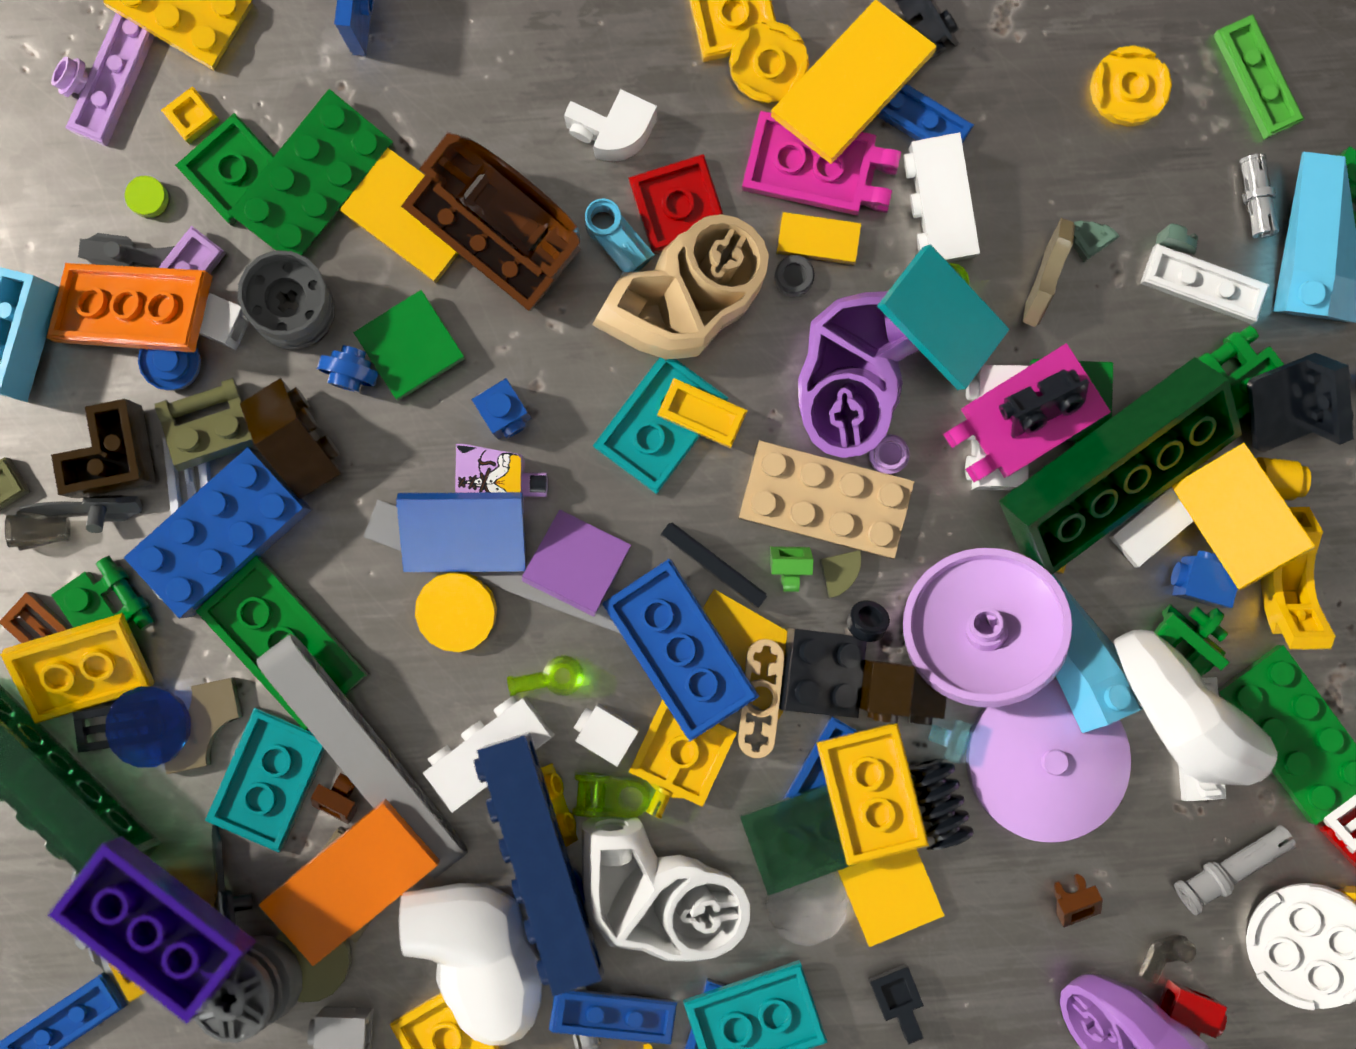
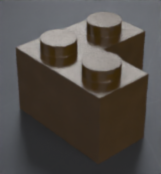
[240,378,341,499]
[51,399,156,499]
[860,660,947,725]

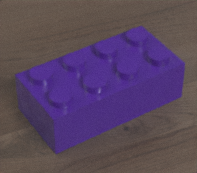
[48,836,256,1024]

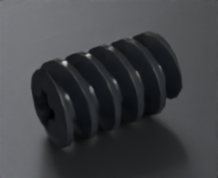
[909,758,974,850]

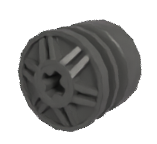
[238,251,335,349]
[194,935,302,1043]

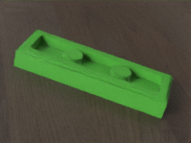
[1213,14,1305,140]

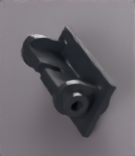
[894,0,960,57]
[999,369,1089,438]

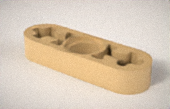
[738,639,784,758]

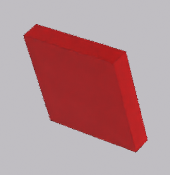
[628,154,724,254]

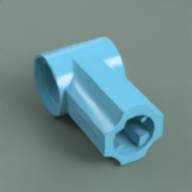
[585,198,655,272]

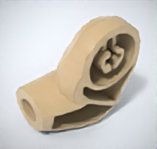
[592,214,769,360]

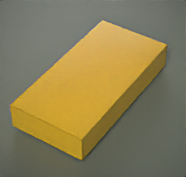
[776,212,861,265]
[657,378,748,449]

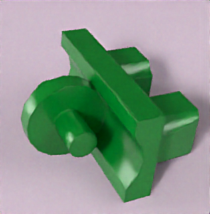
[1154,604,1230,676]

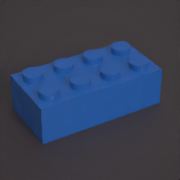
[123,447,313,619]

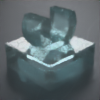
[928,719,974,764]

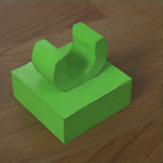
[770,547,813,592]

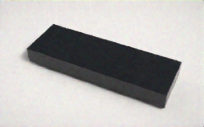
[661,522,767,608]

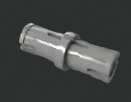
[1240,153,1279,238]

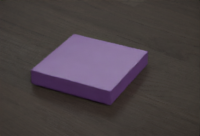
[522,509,631,617]

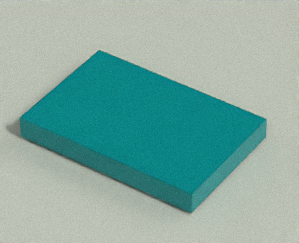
[877,244,1010,390]
[593,357,728,495]
[205,707,326,853]
[683,960,828,1049]

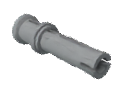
[1174,825,1297,915]

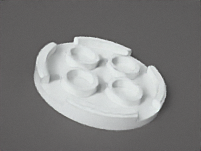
[1246,883,1356,1011]

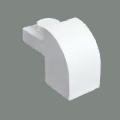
[564,89,657,162]

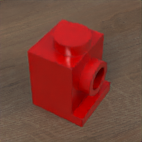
[1158,979,1228,1039]

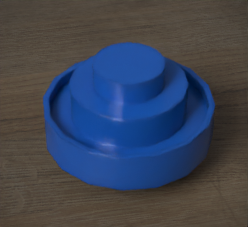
[317,345,379,392]
[138,347,201,391]

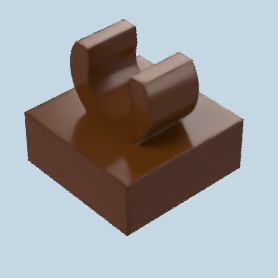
[310,773,357,825]
[1054,874,1103,928]

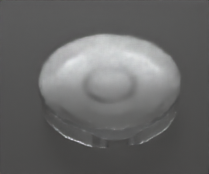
[765,861,848,946]

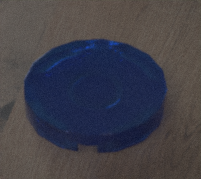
[106,686,191,768]

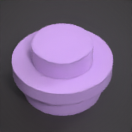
[51,57,88,97]
[869,434,910,475]

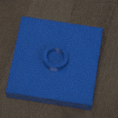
[334,0,374,56]

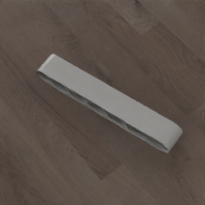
[256,634,468,879]

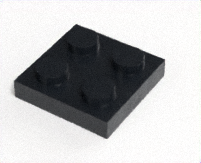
[779,628,867,718]

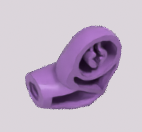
[798,291,920,458]
[1060,973,1210,1049]

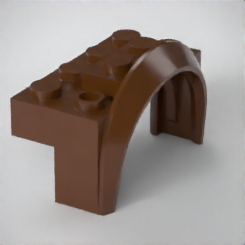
[401,133,581,311]

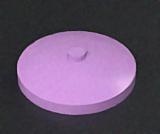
[903,548,1072,707]
[966,679,1131,842]

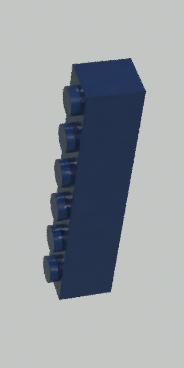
[474,732,604,996]

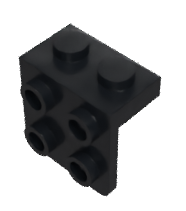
[1247,352,1354,452]

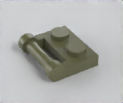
[154,378,255,472]

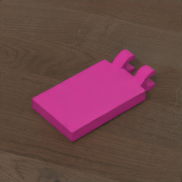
[742,111,901,216]
[943,343,1111,482]

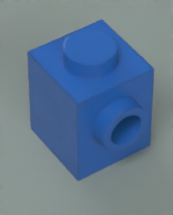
[471,378,532,439]
[1171,551,1238,609]

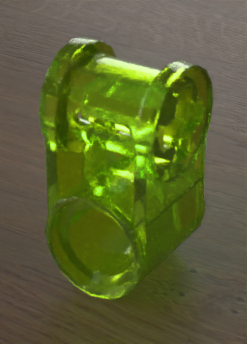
[572,772,651,818]

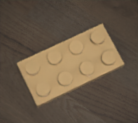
[738,440,914,559]

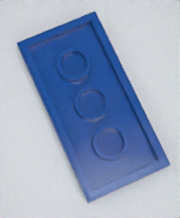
[602,559,760,742]

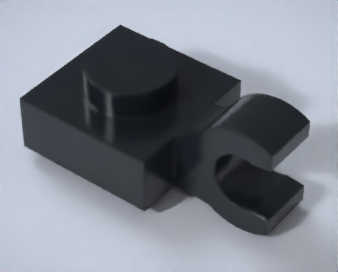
[868,964,924,1045]

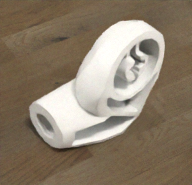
[1114,630,1277,786]
[582,814,750,962]
[399,883,543,1046]

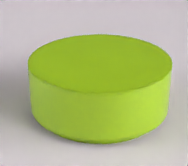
[125,175,169,218]

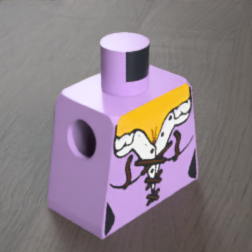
[455,444,548,511]

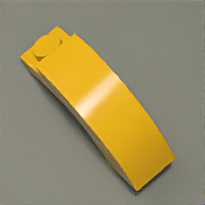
[1261,507,1336,650]

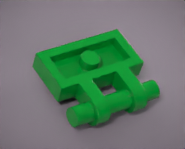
[1197,326,1284,419]
[51,556,155,638]

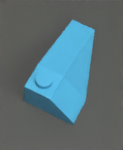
[1273,152,1356,323]
[1052,574,1143,733]

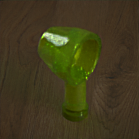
[507,655,584,696]

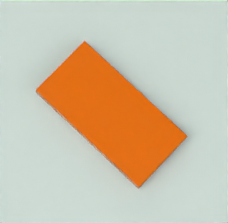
[46,263,213,352]
[259,799,440,966]

